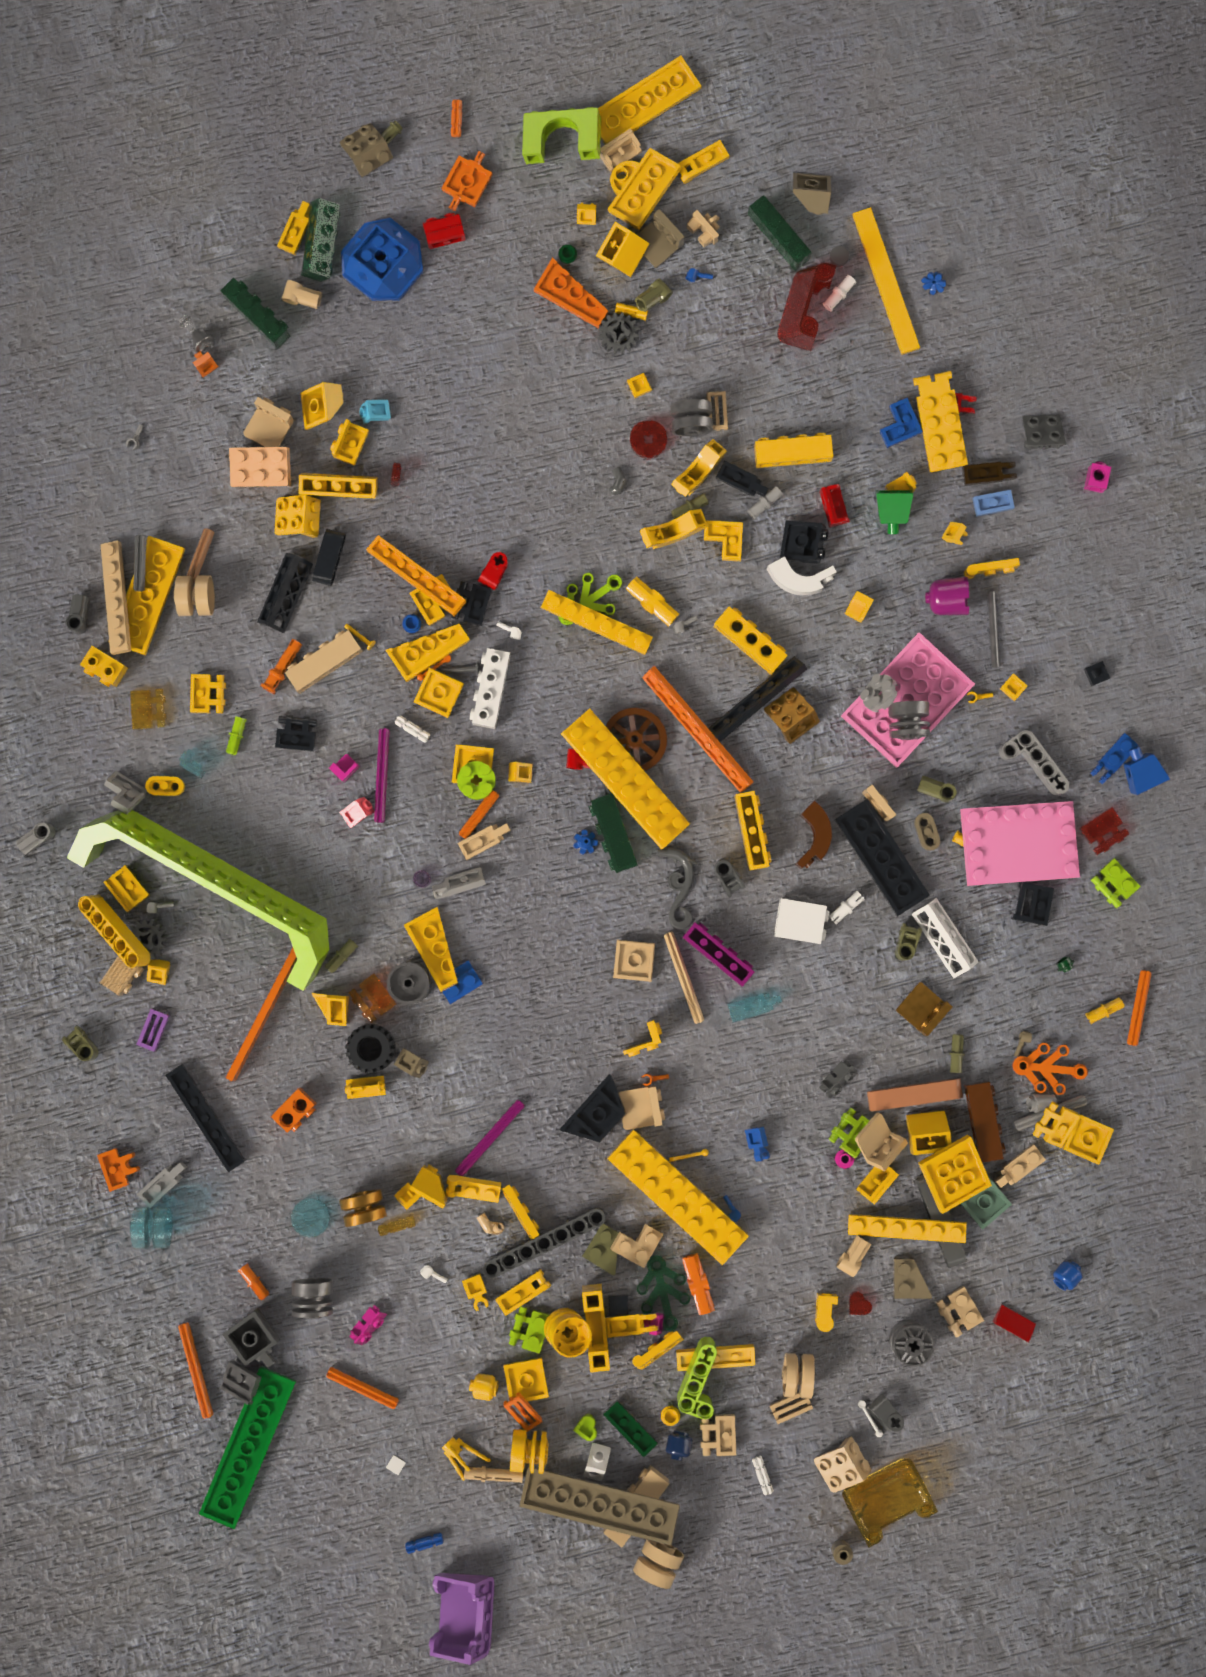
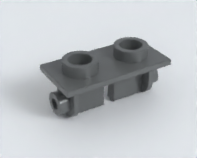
[819,1060,857,1098]

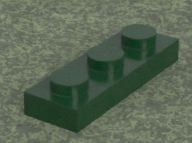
[603,1400,658,1457]

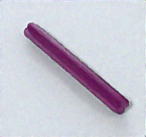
[374,728,390,823]
[455,1100,525,1176]

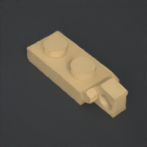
[458,823,511,860]
[994,1144,1046,1188]

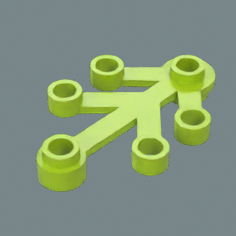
[558,573,622,625]

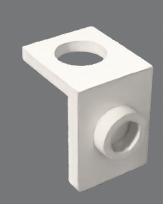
[583,1443,611,1482]

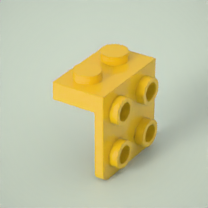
[275,495,321,538]
[623,1019,662,1057]

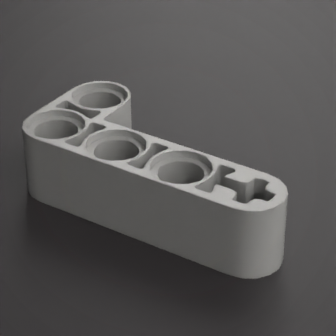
[999,730,1069,795]

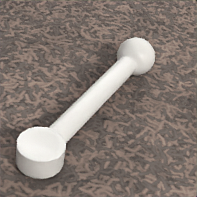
[858,1400,883,1437]

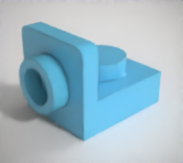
[359,400,391,424]

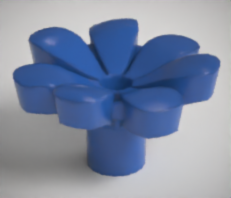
[921,272,946,295]
[573,829,598,855]

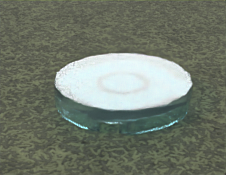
[291,1198,330,1238]

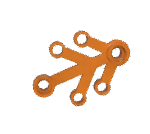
[1012,1043,1088,1095]

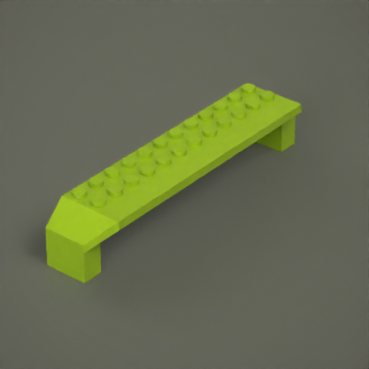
[67,810,330,991]

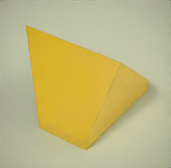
[312,993,349,1026]

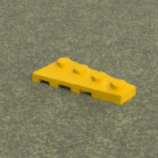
[386,624,470,682]
[404,907,458,992]

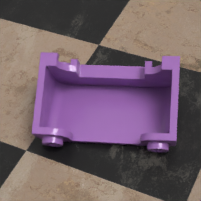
[429,1573,494,1665]

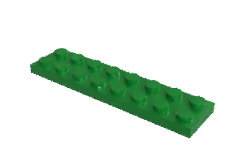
[199,1366,296,1529]

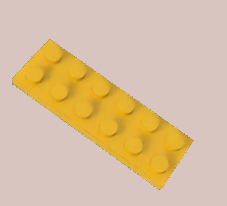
[598,55,702,145]
[126,535,185,656]

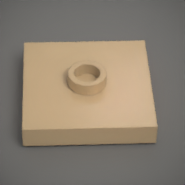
[862,785,896,821]
[613,940,655,982]

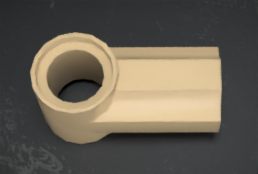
[282,280,322,309]
[836,1235,872,1277]

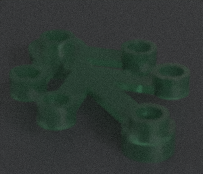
[636,1255,690,1331]

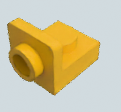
[885,472,917,492]

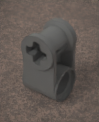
[714,860,746,898]
[867,1394,904,1432]

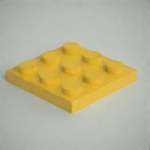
[918,1134,992,1214]

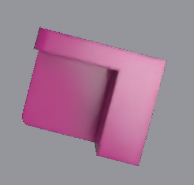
[329,754,360,783]

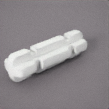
[395,715,430,742]
[752,1456,774,1495]

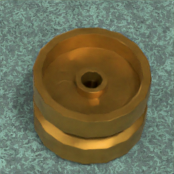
[339,1189,387,1227]

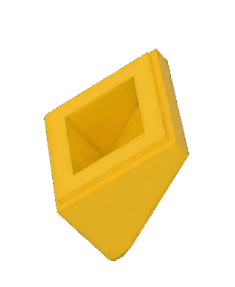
[508,762,533,783]
[147,959,170,985]

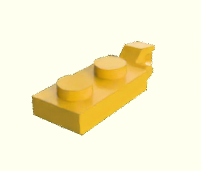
[277,201,311,255]

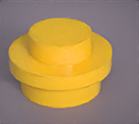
[661,1406,680,1426]

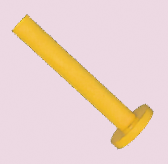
[344,624,376,650]

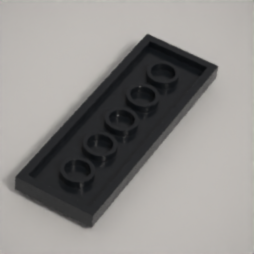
[835,799,930,916]

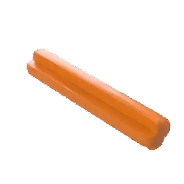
[459,790,499,839]

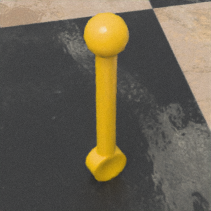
[669,1149,709,1162]

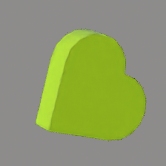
[573,1414,597,1441]

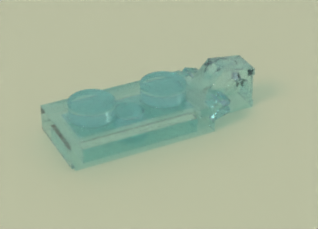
[727,993,782,1023]

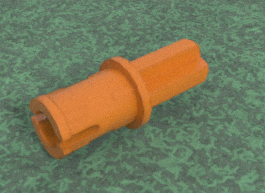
[238,1263,269,1300]

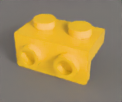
[330,419,369,466]

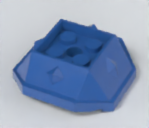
[341,218,423,301]

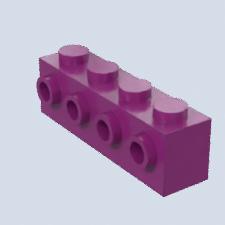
[682,922,754,987]

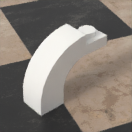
[767,557,836,595]

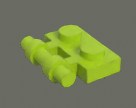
[1091,858,1141,909]
[828,1108,870,1158]
[508,1306,550,1354]

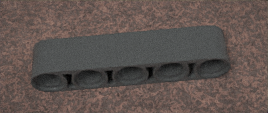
[915,1175,967,1268]

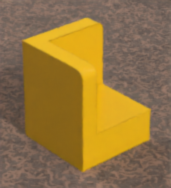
[845,591,874,623]

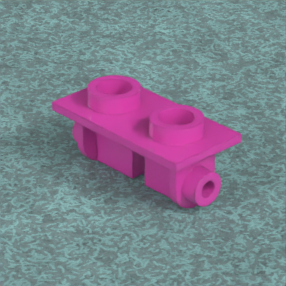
[349,1305,387,1345]

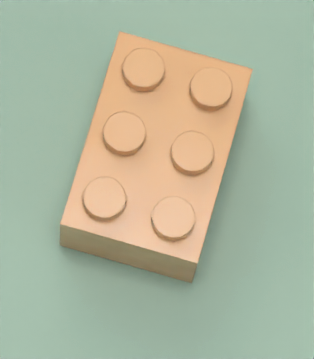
[229,447,291,487]

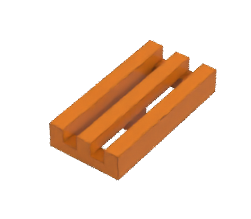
[503,1392,542,1432]

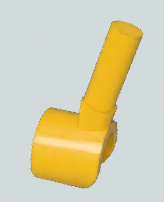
[967,692,993,704]

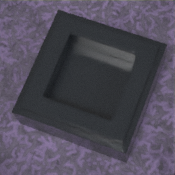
[608,1295,628,1316]

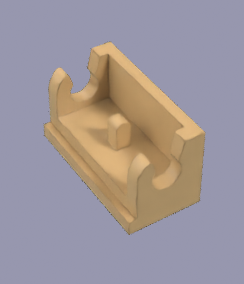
[600,128,642,173]

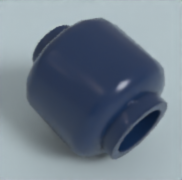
[665,1430,693,1461]

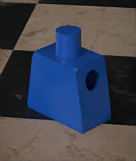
[1124,746,1170,795]

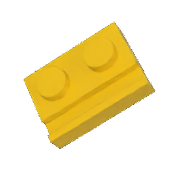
[103,865,150,912]

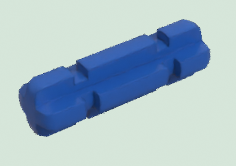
[405,1533,444,1554]

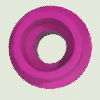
[835,1149,854,1169]

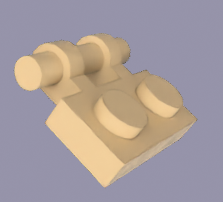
[936,1286,984,1337]
[700,1414,736,1456]

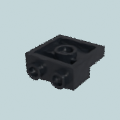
[780,520,829,564]

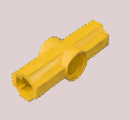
[626,576,679,627]

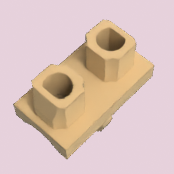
[687,210,720,247]

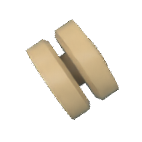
[782,1353,815,1399]

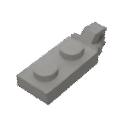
[432,867,486,899]
[137,1161,187,1208]

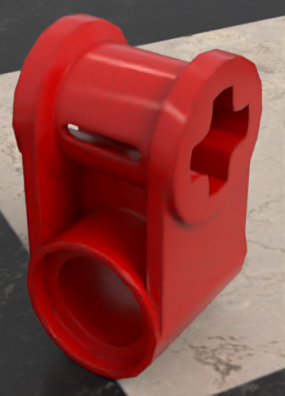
[478,552,508,590]

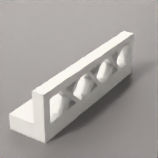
[912,898,978,978]

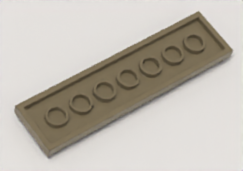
[519,1466,680,1545]

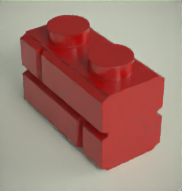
[423,213,466,250]

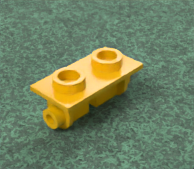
[345,1076,386,1099]

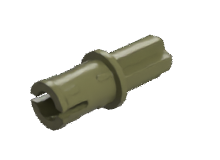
[671,494,709,519]
[325,939,359,973]
[949,1034,965,1073]

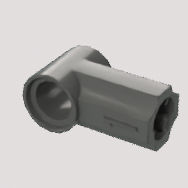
[66,594,90,635]

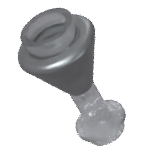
[179,315,214,354]

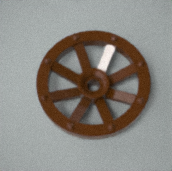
[606,708,667,771]

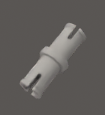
[747,486,783,520]

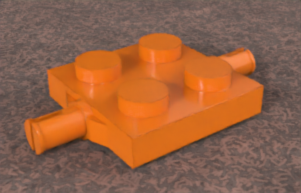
[441,151,492,211]

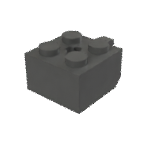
[222,1308,280,1368]

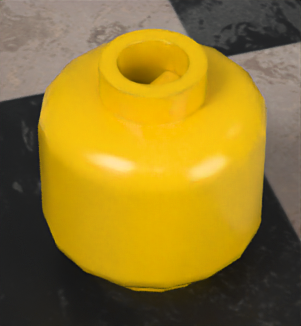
[469,1373,499,1401]

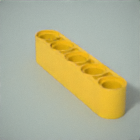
[78,895,151,968]

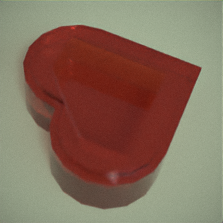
[391,462,401,486]
[849,1291,872,1315]

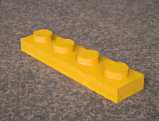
[676,1344,755,1371]

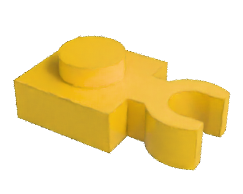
[462,1273,489,1311]

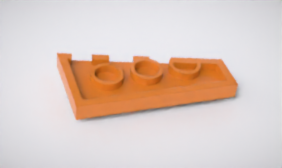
[534,257,608,329]

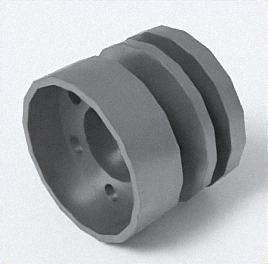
[888,701,930,740]
[291,1278,333,1319]
[889,1320,934,1367]

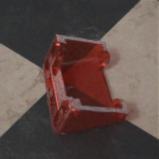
[777,263,837,351]

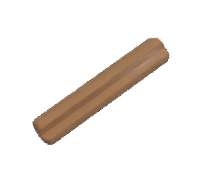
[187,528,214,583]

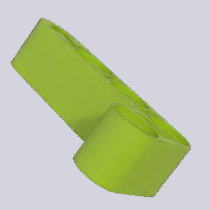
[677,1337,717,1420]

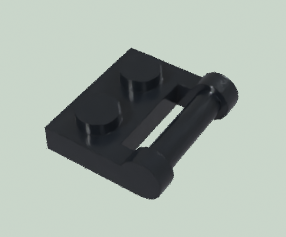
[1012,882,1054,926]

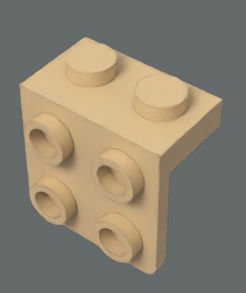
[244,397,294,447]
[619,1086,665,1130]
[855,1113,908,1171]
[814,1436,871,1493]

